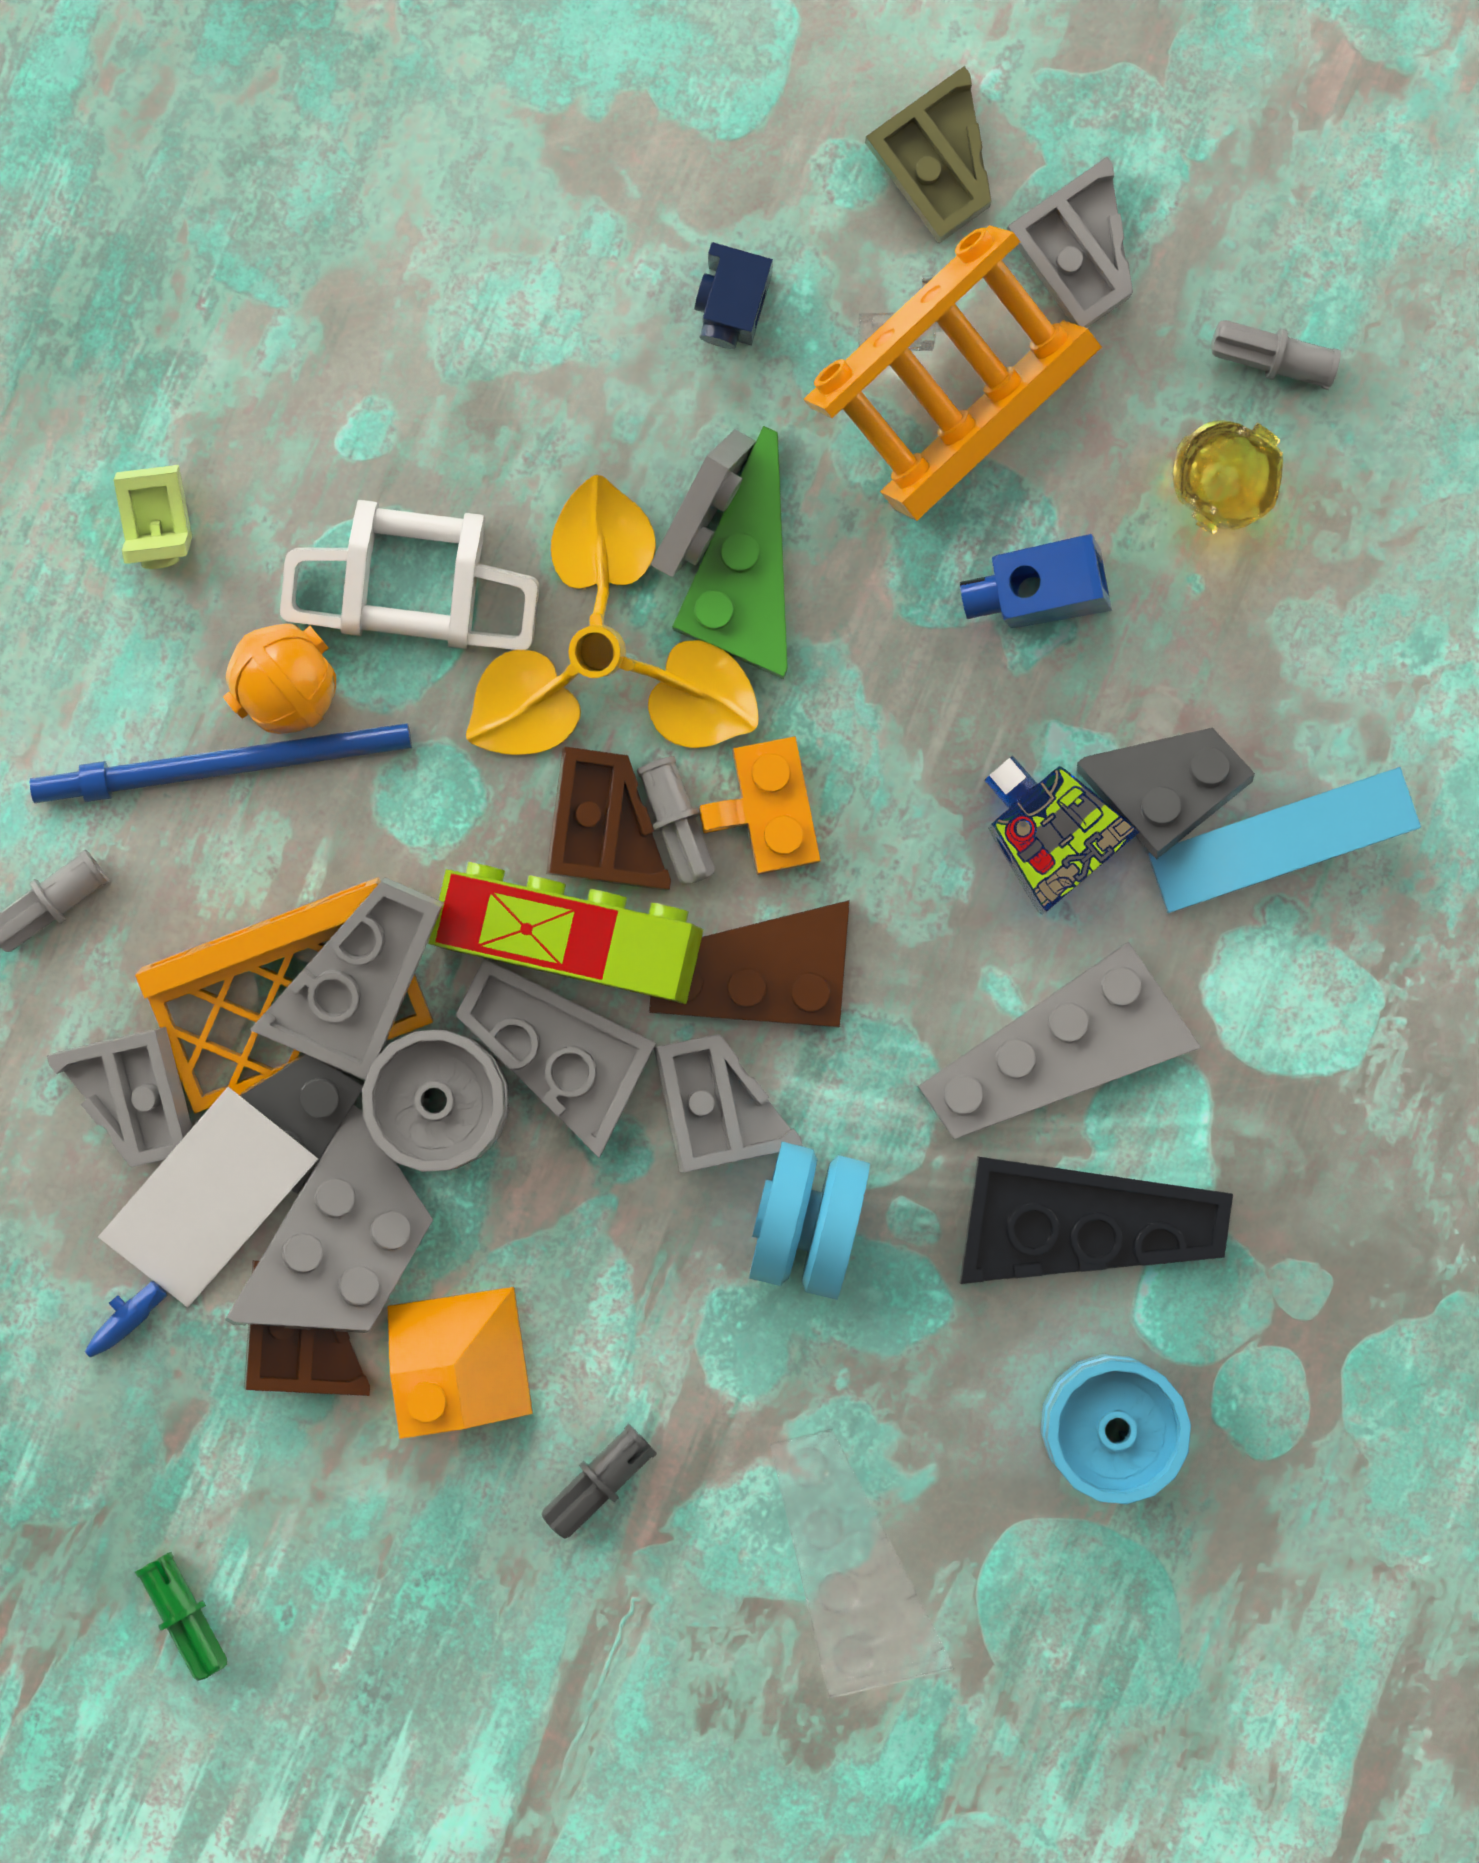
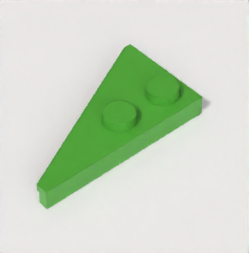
[672,426,788,679]

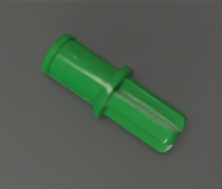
[135,1552,227,1681]

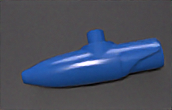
[85,1281,168,1358]

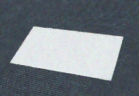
[98,1087,318,1307]

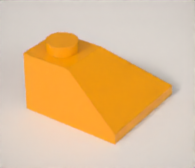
[387,1287,533,1439]

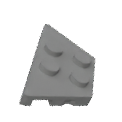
[225,1105,433,1333]

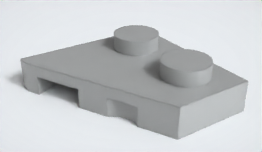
[1007,157,1133,328]

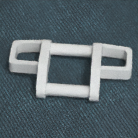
[280,500,539,650]

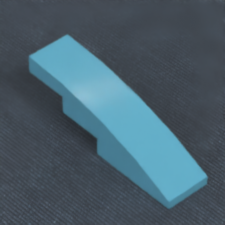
[1147,767,1421,913]

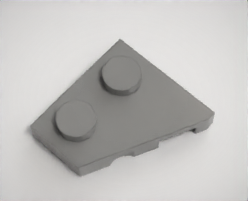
[650,429,756,577]
[47,1027,192,1167]
[654,1034,803,1173]

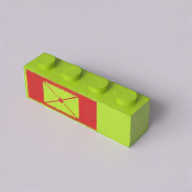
[428,862,704,1004]

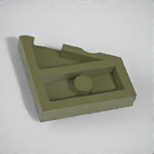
[865,66,991,243]

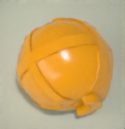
[223,624,336,734]

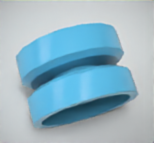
[749,1142,870,1300]
[1040,1354,1191,1504]

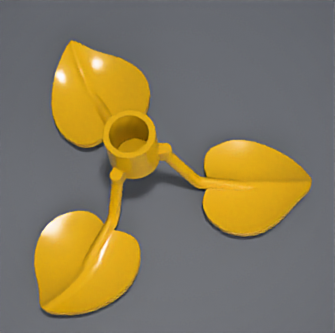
[466,475,759,755]

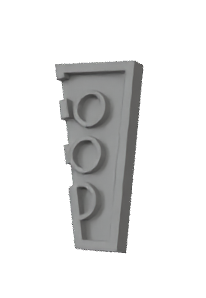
[917,942,1201,1139]

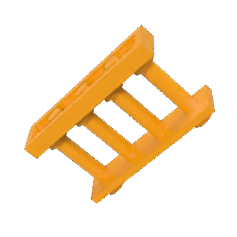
[804,225,1102,521]

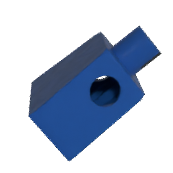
[960,534,1112,628]

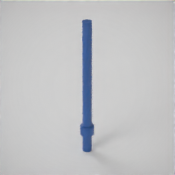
[29,723,412,803]

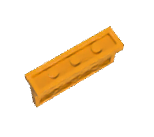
[135,877,433,1114]

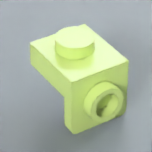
[113,465,192,569]

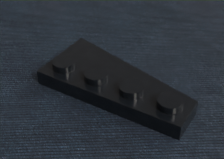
[959,1156,1233,1284]

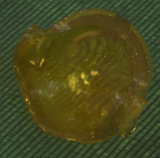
[1172,420,1283,534]

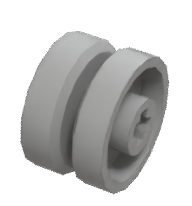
[362,1030,510,1172]

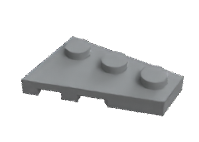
[250,877,444,1080]
[456,958,657,1158]

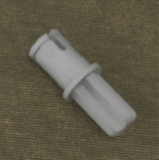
[1211,320,1341,390]
[636,756,715,885]
[0,849,109,952]

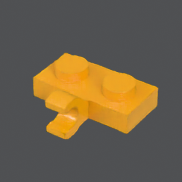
[699,736,821,875]

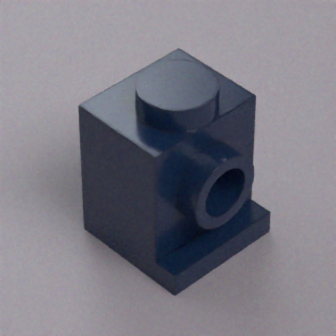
[694,242,773,349]

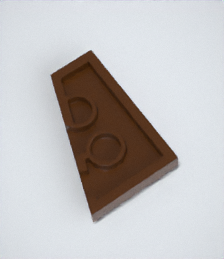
[649,900,850,1028]

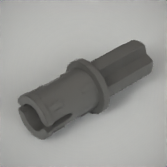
[541,1424,657,1539]

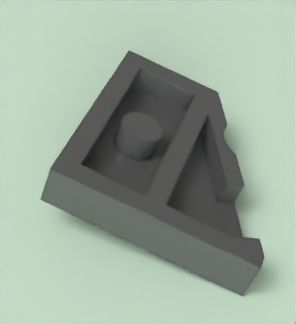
[1076,727,1255,859]
[196,1054,365,1194]

